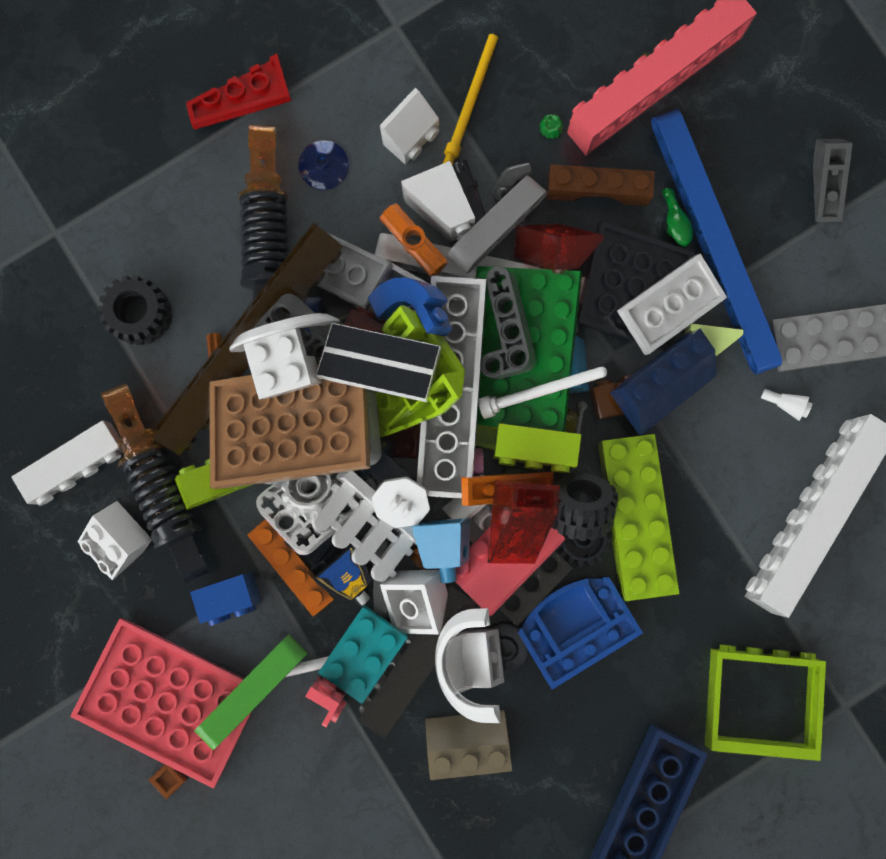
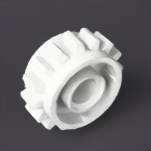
[281,473,340,520]

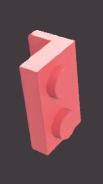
[305,677,347,727]

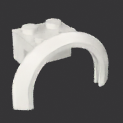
[229,313,340,399]
[435,608,504,723]

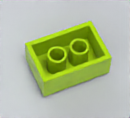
[493,423,581,473]

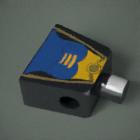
[307,543,372,606]

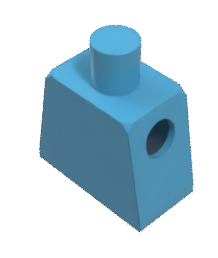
[412,518,470,583]

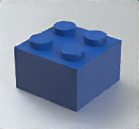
[190,572,262,626]

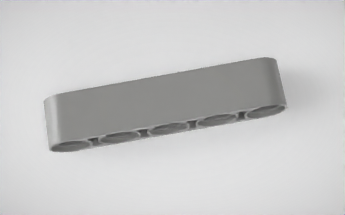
[447,175,547,274]

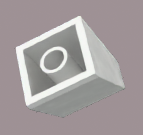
[401,161,475,243]

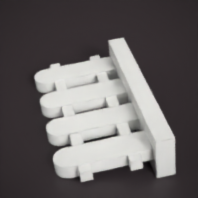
[312,471,417,582]

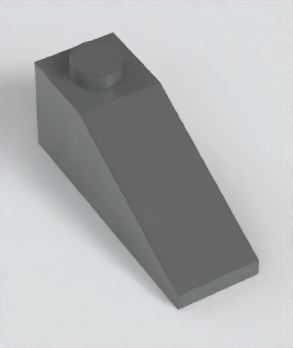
[813,139,853,222]

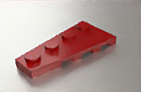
[186,53,291,130]

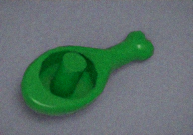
[662,188,694,247]

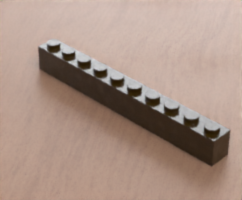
[152,222,343,456]

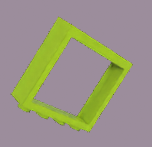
[705,645,826,761]

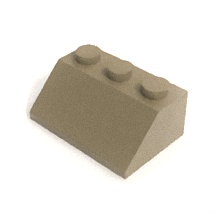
[425,710,512,780]

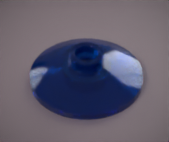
[298,140,349,190]

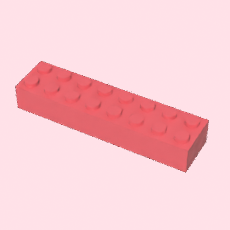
[567,0,757,156]

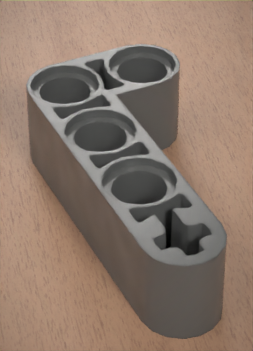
[480,266,536,380]
[254,294,330,364]

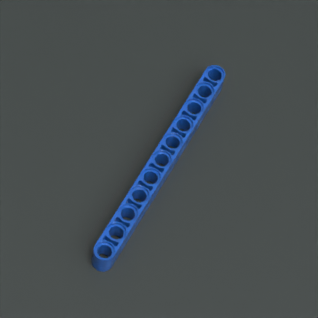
[651,109,782,375]

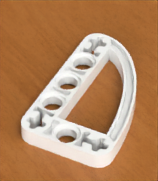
[256,476,382,555]

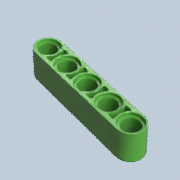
[194,635,308,750]

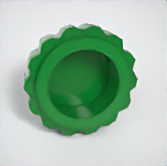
[539,114,564,139]

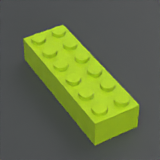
[598,434,679,601]

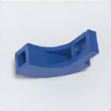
[367,277,453,337]

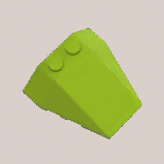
[371,305,465,438]

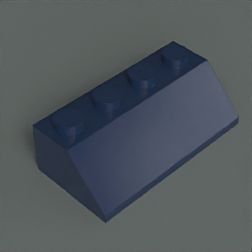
[610,328,716,436]

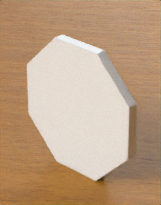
[372,477,430,528]

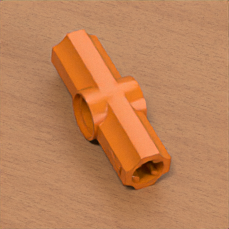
[379,203,448,277]

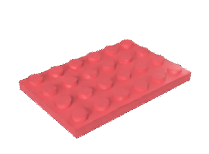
[70,618,252,789]

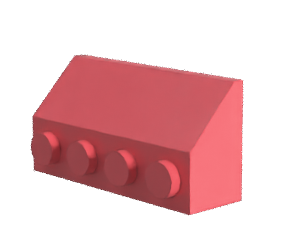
[455,501,565,616]

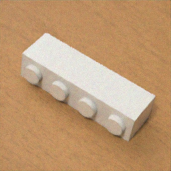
[12,420,127,506]

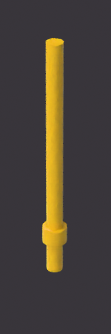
[443,34,498,165]

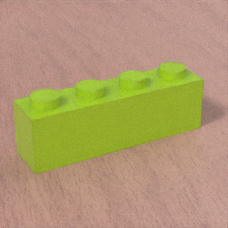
[175,459,254,510]

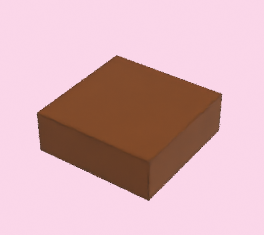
[149,764,188,800]

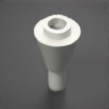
[761,389,812,421]

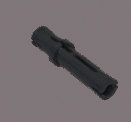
[452,160,486,224]

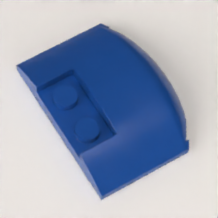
[518,577,643,689]

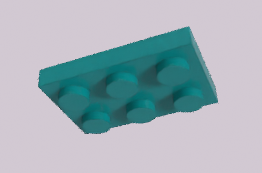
[318,605,408,704]

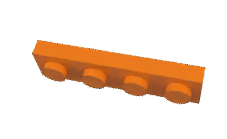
[461,471,554,506]
[247,519,334,617]

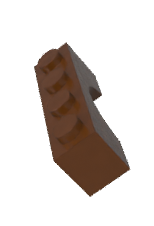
[546,165,655,206]

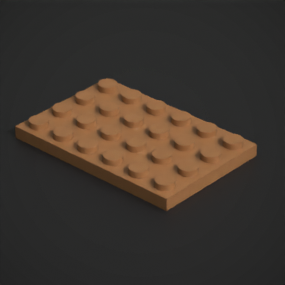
[210,363,370,489]

